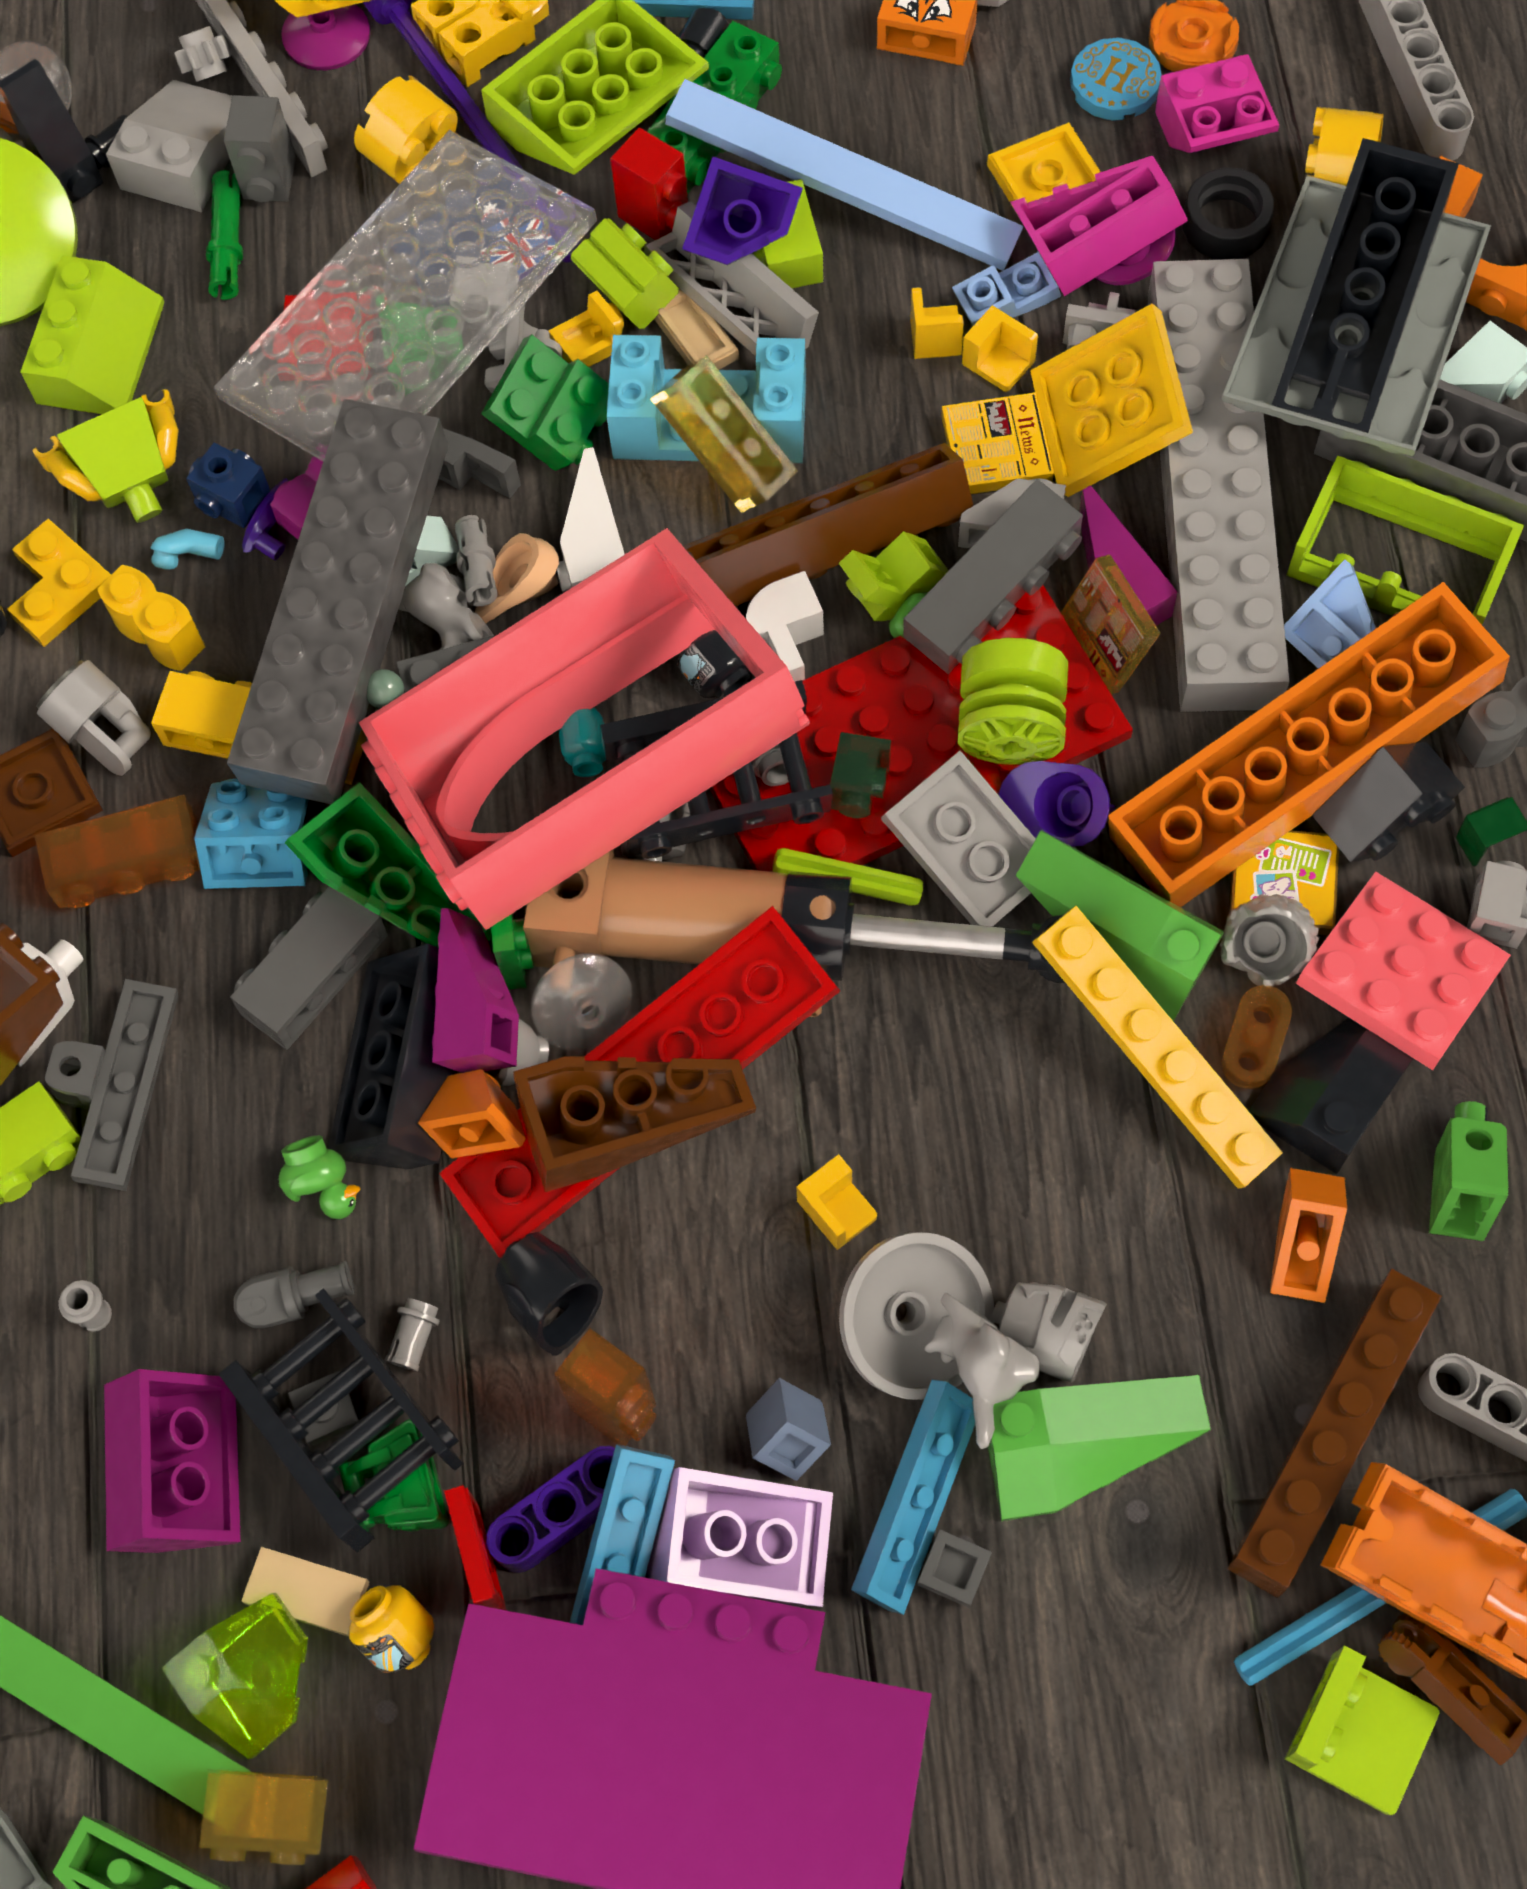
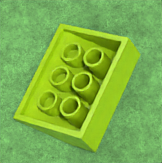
[481,0,709,175]

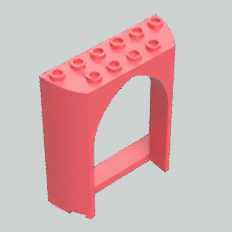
[358,528,810,930]

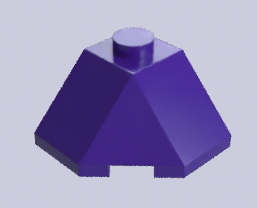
[682,157,803,266]

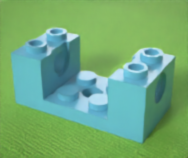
[607,335,806,463]

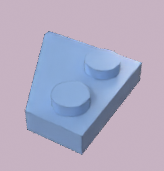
[1284,559,1376,669]

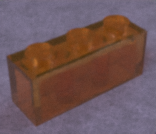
[35,794,200,908]
[554,1328,657,1446]

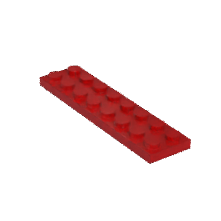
[439,906,840,1258]

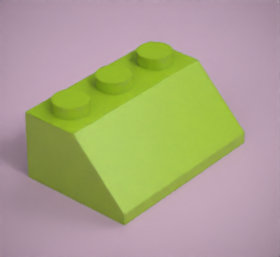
[21,255,165,414]

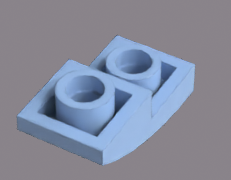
[952,252,1061,326]

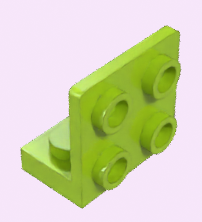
[1285,1645,1440,1816]

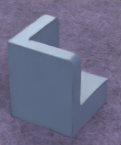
[746,1378,831,1481]

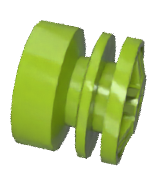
[958,638,1068,765]

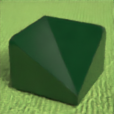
[1456,797,1527,867]

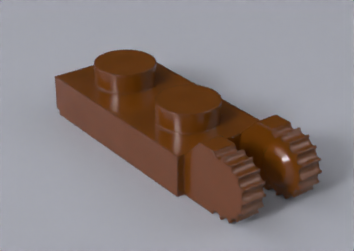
[1377,1613,1527,1766]

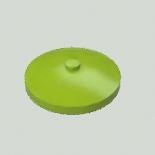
[0,138,78,326]

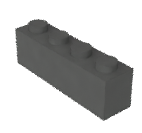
[903,479,1083,674]

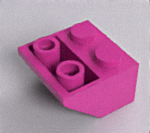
[1155,54,1279,153]

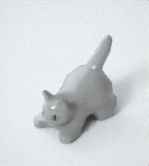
[398,563,495,650]
[925,1293,1040,1449]

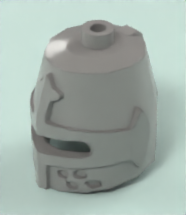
[991,1282,1107,1383]

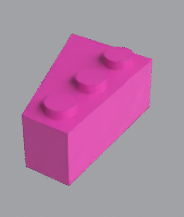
[1011,155,1188,296]

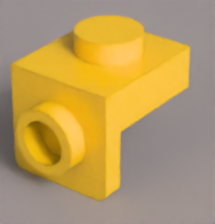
[548,290,624,367]

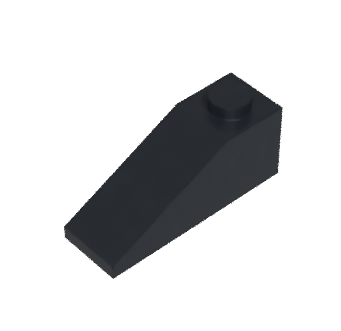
[0,58,104,203]

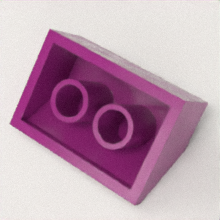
[104,1369,241,1553]

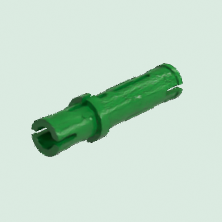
[206,170,243,300]

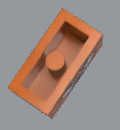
[877,0,977,66]

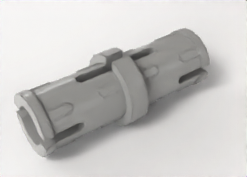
[455,515,497,606]

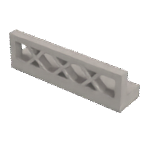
[644,201,819,356]

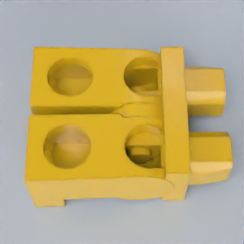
[411,0,549,88]

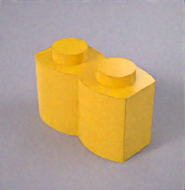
[97,565,205,671]

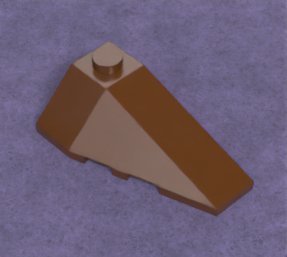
[513,1056,757,1192]

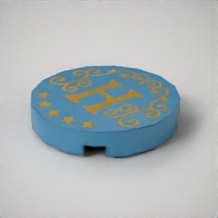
[1070,38,1161,120]

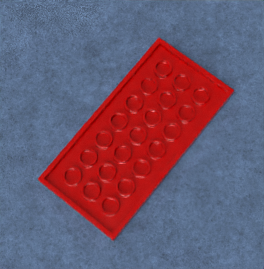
[709,585,1133,872]

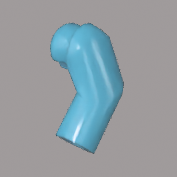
[151,529,225,570]

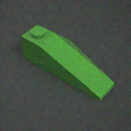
[1016,830,1225,1022]

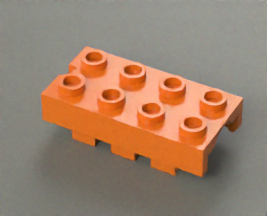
[1321,1462,1527,1680]

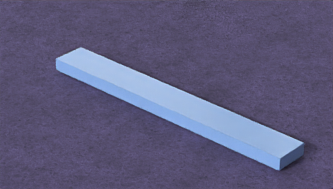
[665,79,1023,271]

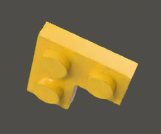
[7,519,111,647]

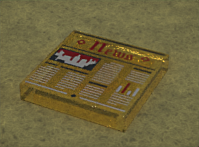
[1061,555,1161,695]

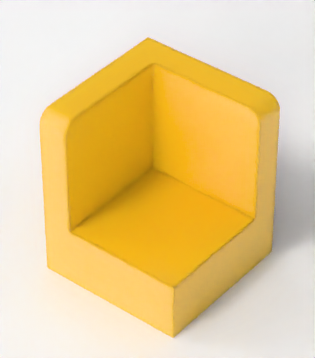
[910,287,963,359]
[962,305,1038,392]
[796,1154,877,1250]

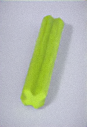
[773,848,923,906]

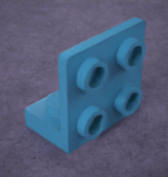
[194,779,309,889]

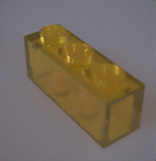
[650,355,798,512]

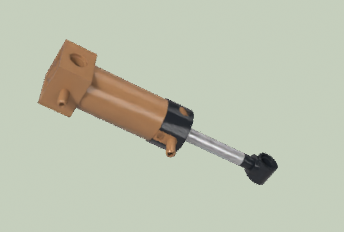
[523,849,1065,1017]

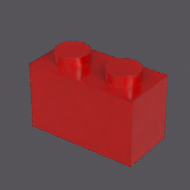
[610,127,688,240]

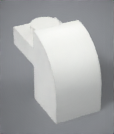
[746,571,824,682]

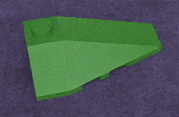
[988,1375,1211,1521]

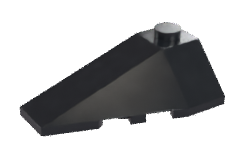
[1248,1018,1414,1174]

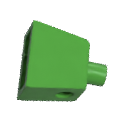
[1429,1101,1508,1241]

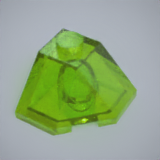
[162,1593,308,1759]

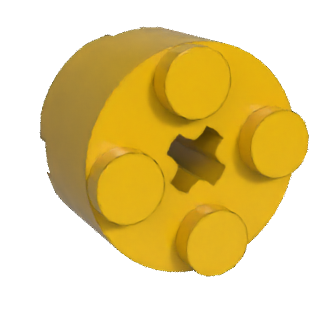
[354,75,460,190]
[1305,107,1384,186]

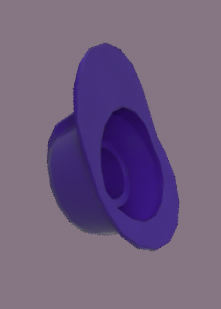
[999,761,1116,847]

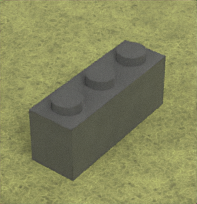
[230,886,388,1050]

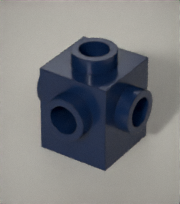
[186,442,270,528]

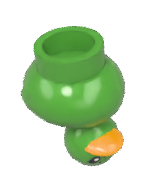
[279,1135,360,1219]

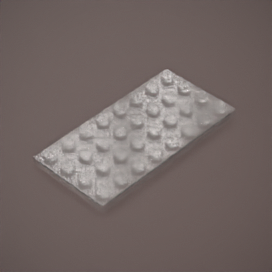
[213,130,597,462]

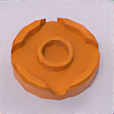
[1149,0,1239,72]

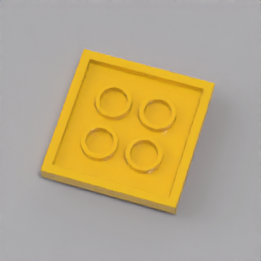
[1030,303,1193,497]

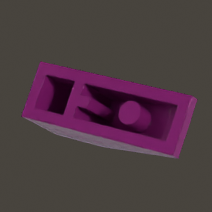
[1079,485,1178,645]

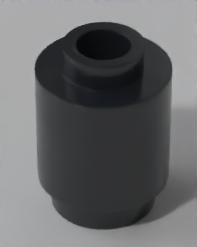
[678,8,729,58]

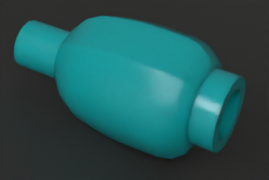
[559,708,606,777]

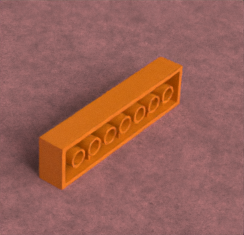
[1107,582,1510,907]

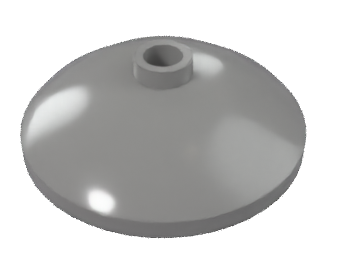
[839,1232,994,1400]

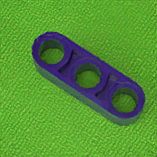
[486,1446,615,1573]

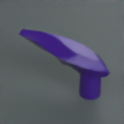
[242,478,288,561]

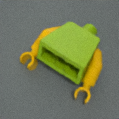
[32,389,178,523]

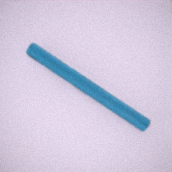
[1234,1489,1527,1685]

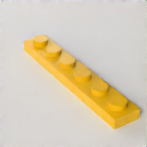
[1032,906,1283,1188]

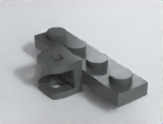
[45,979,179,1191]

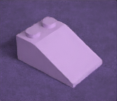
[645,1467,833,1607]

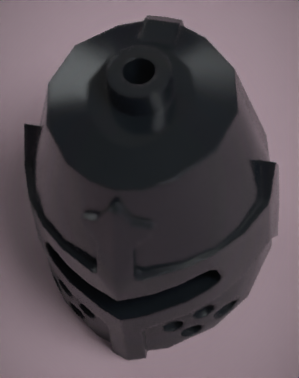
[495,1232,603,1356]

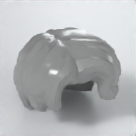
[1220,894,1319,989]

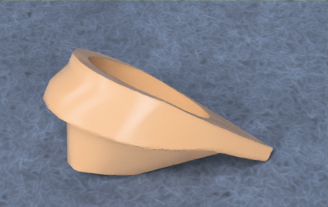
[475,533,559,623]

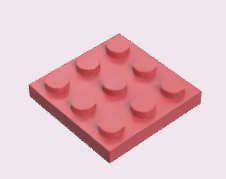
[1296,871,1511,1070]

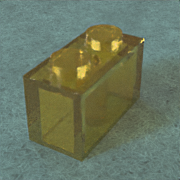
[199,1769,328,1865]

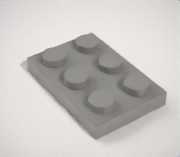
[881,751,1036,927]

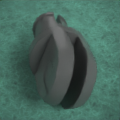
[234,1261,355,1329]

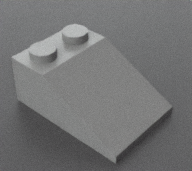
[106,80,232,212]

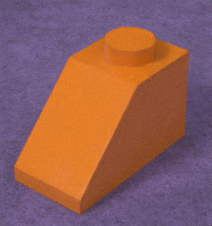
[418,1069,526,1158]
[1270,1168,1347,1303]

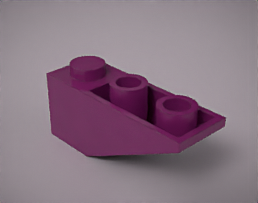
[432,908,519,1073]

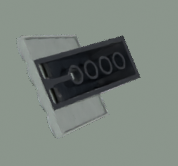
[1222,138,1491,457]

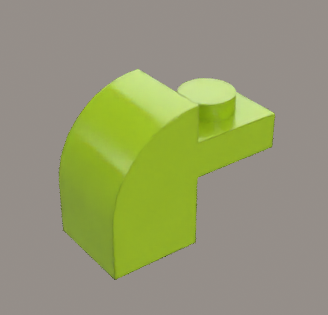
[839,531,949,621]

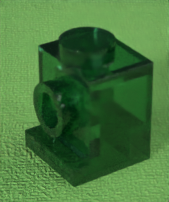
[830,732,891,818]

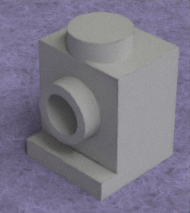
[1467,861,1527,949]

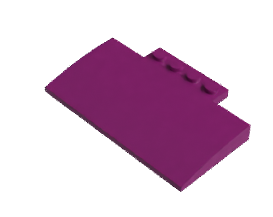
[414,1568,932,1889]

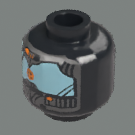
[677,630,750,698]

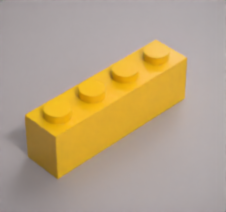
[151,671,366,785]

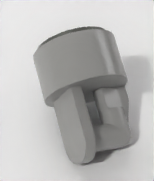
[36,660,151,776]

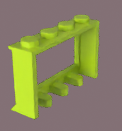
[1286,455,1524,625]

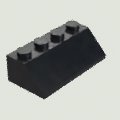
[328,944,457,1169]

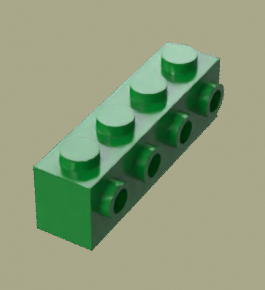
[647,21,782,195]

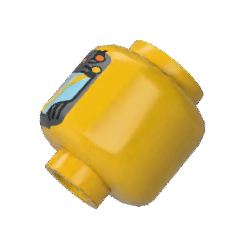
[349,1585,435,1673]

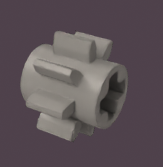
[174,26,232,82]

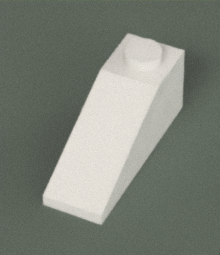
[556,447,625,592]

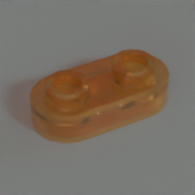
[1221,985,1292,1089]

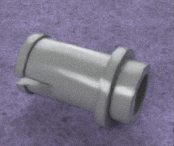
[58,1280,112,1332]
[384,1298,440,1372]

